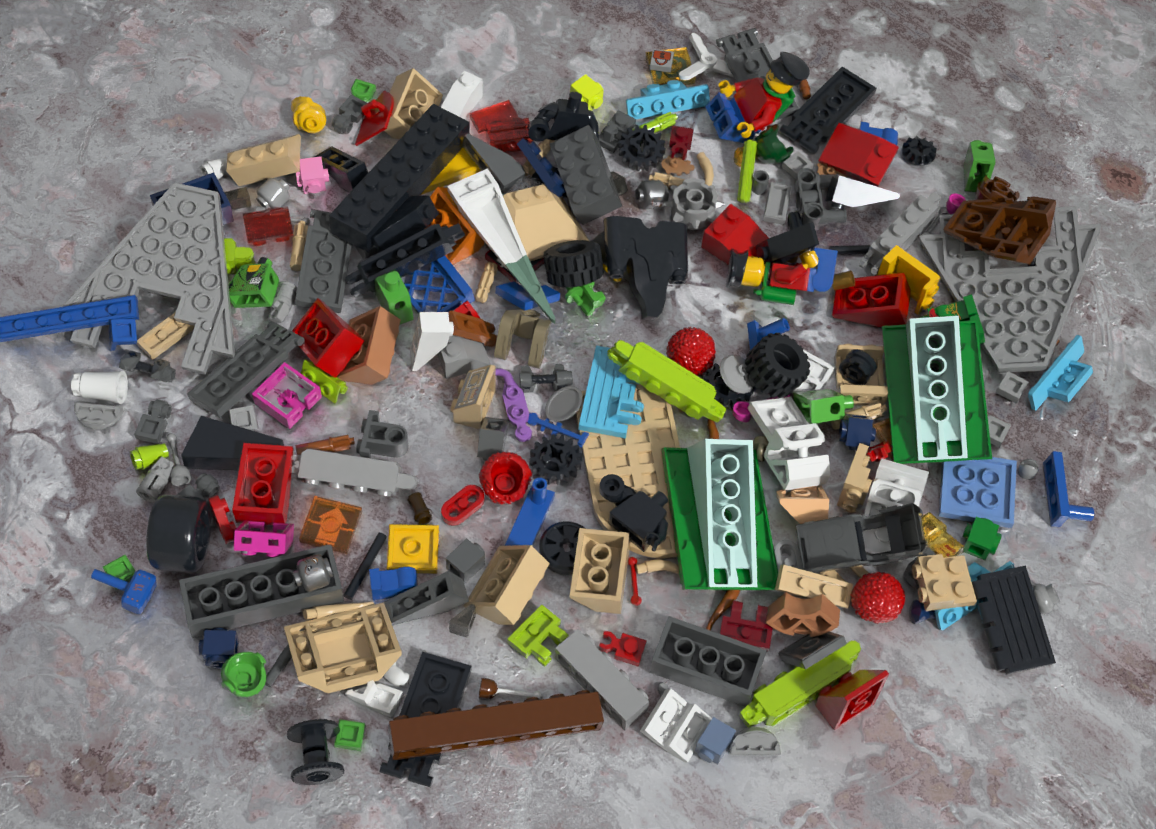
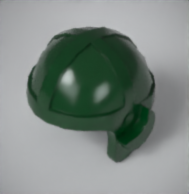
[754,124,794,164]

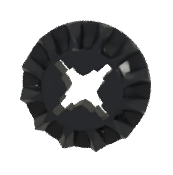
[902,135,937,166]

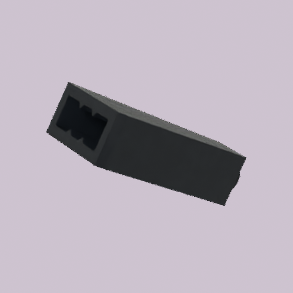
[181,416,284,471]

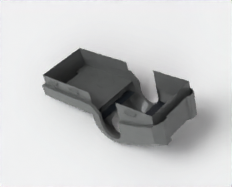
[795,503,929,573]

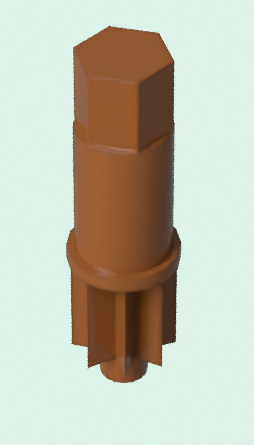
[295,435,355,455]

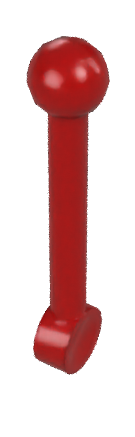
[628,557,642,606]

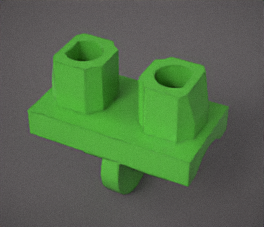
[565,282,606,316]

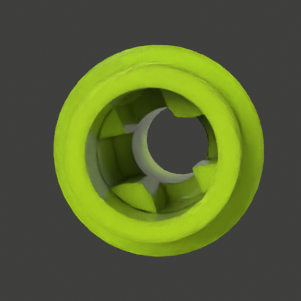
[130,443,169,470]

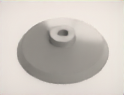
[720,355,755,394]
[545,386,582,421]

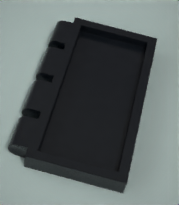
[972,565,1056,675]

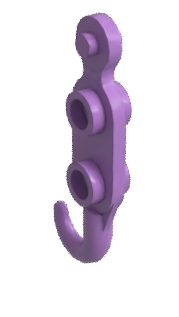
[496,368,532,442]

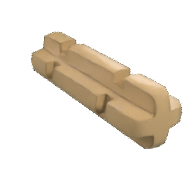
[474,262,497,303]

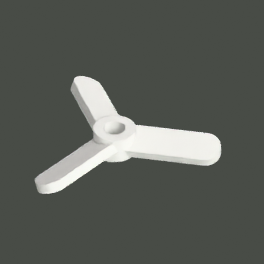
[679,33,733,80]

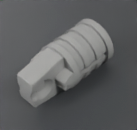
[268,281,297,323]
[136,457,174,503]

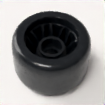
[146,495,211,573]

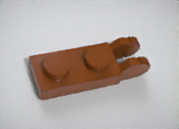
[448,310,497,347]

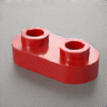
[441,485,484,526]
[208,495,236,544]

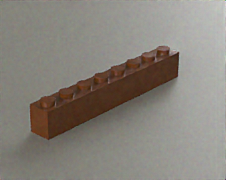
[388,690,604,760]

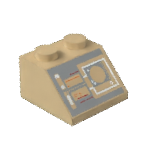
[450,365,496,430]

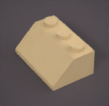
[384,68,443,139]
[226,134,301,186]
[570,528,630,614]
[464,545,550,625]

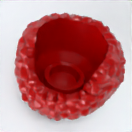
[666,327,716,375]
[478,452,532,505]
[851,572,905,624]

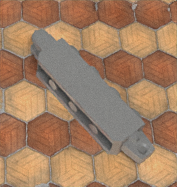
[859,192,941,276]
[292,449,419,496]

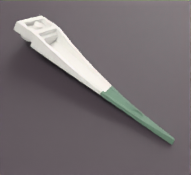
[447,168,556,324]

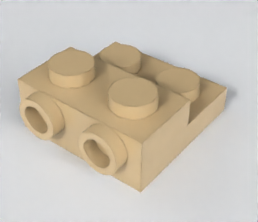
[837,443,872,512]
[912,554,977,611]

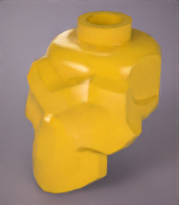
[291,96,326,134]

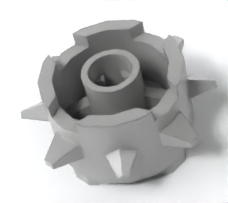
[663,178,725,230]

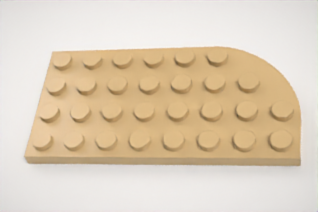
[575,384,680,558]

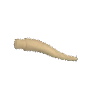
[696,152,714,186]
[635,559,679,574]
[303,601,374,620]

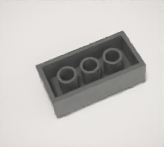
[550,125,622,225]
[649,616,767,707]

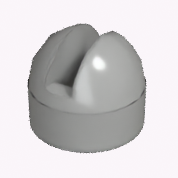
[1018,458,1038,480]

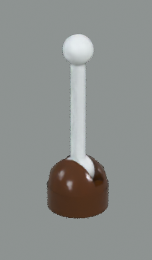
[479,678,542,700]

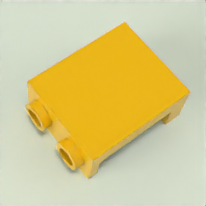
[877,245,940,315]

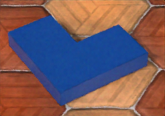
[495,281,560,311]

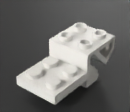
[748,397,831,490]
[862,458,929,564]

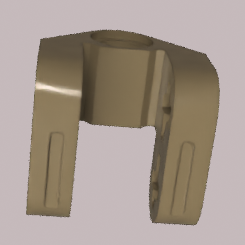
[494,309,551,369]

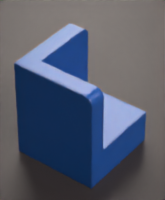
[108,319,137,351]

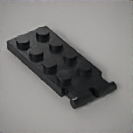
[779,66,877,154]
[379,651,472,788]

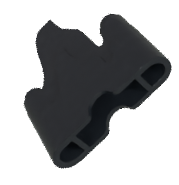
[603,216,688,320]

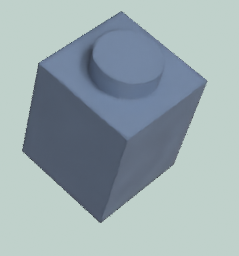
[695,717,736,765]

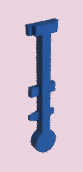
[527,413,589,448]

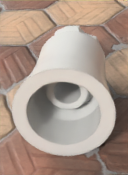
[71,371,128,404]

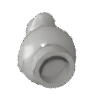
[1032,583,1060,615]

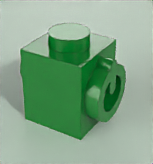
[962,516,1002,560]

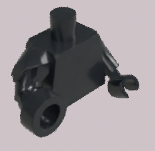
[527,92,599,142]
[599,474,668,552]

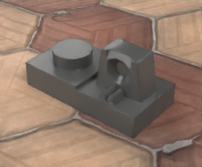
[599,110,636,153]

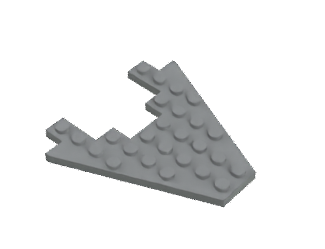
[62,182,235,375]
[920,206,1101,373]

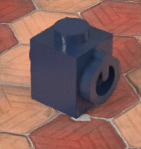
[839,414,876,451]
[199,628,239,669]

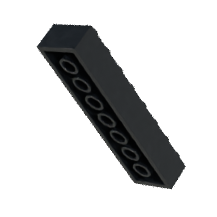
[329,104,470,253]

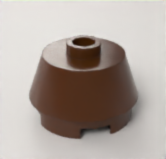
[975,176,1020,203]

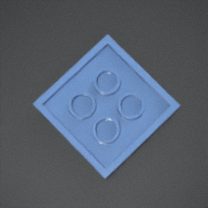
[939,457,1017,528]

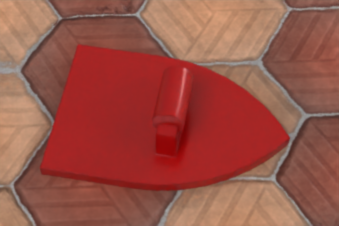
[355,91,394,146]

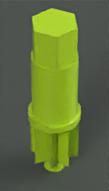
[632,112,678,133]

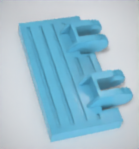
[578,346,644,438]

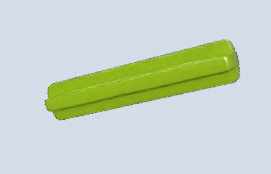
[737,140,757,203]

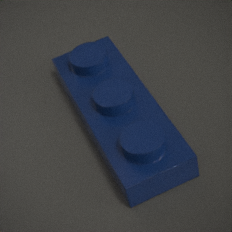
[517,138,566,197]

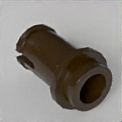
[407,492,433,525]

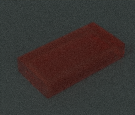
[470,100,518,133]

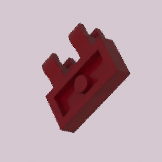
[720,600,773,652]

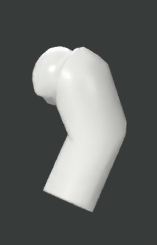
[384,662,410,686]

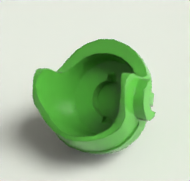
[221,652,266,698]

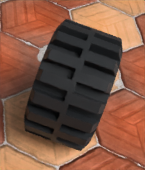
[543,240,604,287]
[745,332,810,398]

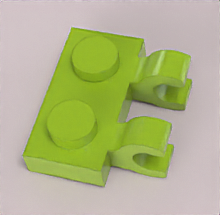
[507,605,569,667]

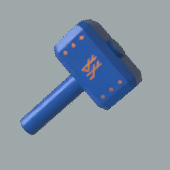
[91,569,157,614]

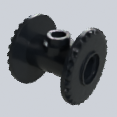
[287,719,345,786]

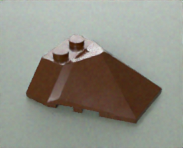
[943,196,1056,264]

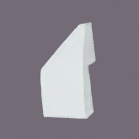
[346,680,404,718]

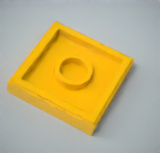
[387,524,439,574]

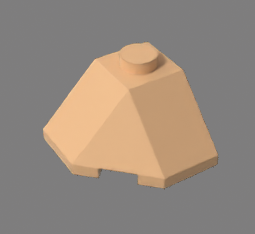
[776,485,829,524]

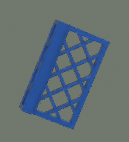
[404,256,475,314]

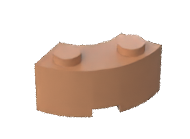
[766,592,840,637]

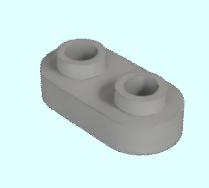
[774,540,803,573]

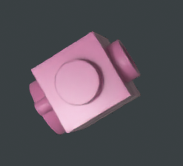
[296,157,329,194]

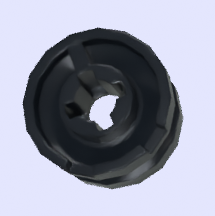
[839,349,877,385]

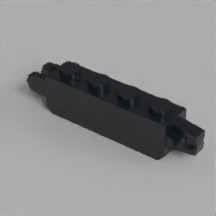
[345,223,465,297]

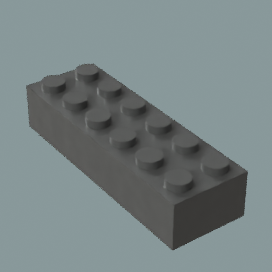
[179,544,344,638]

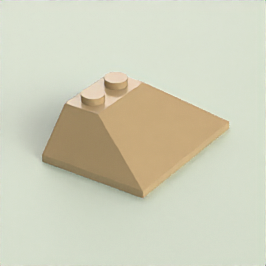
[503,184,589,261]
[284,602,402,693]

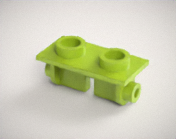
[301,360,348,404]

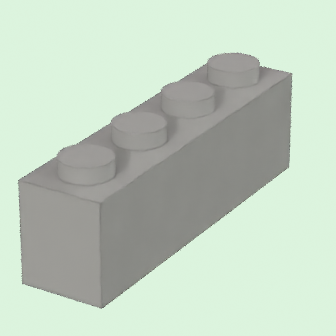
[555,629,649,731]

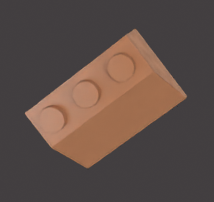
[337,306,401,385]

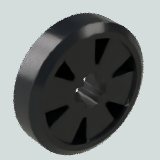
[539,521,586,575]

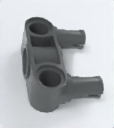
[794,168,847,231]

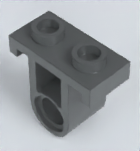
[356,410,408,458]

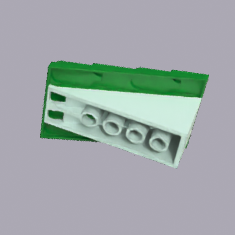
[882,316,992,464]
[662,439,778,591]

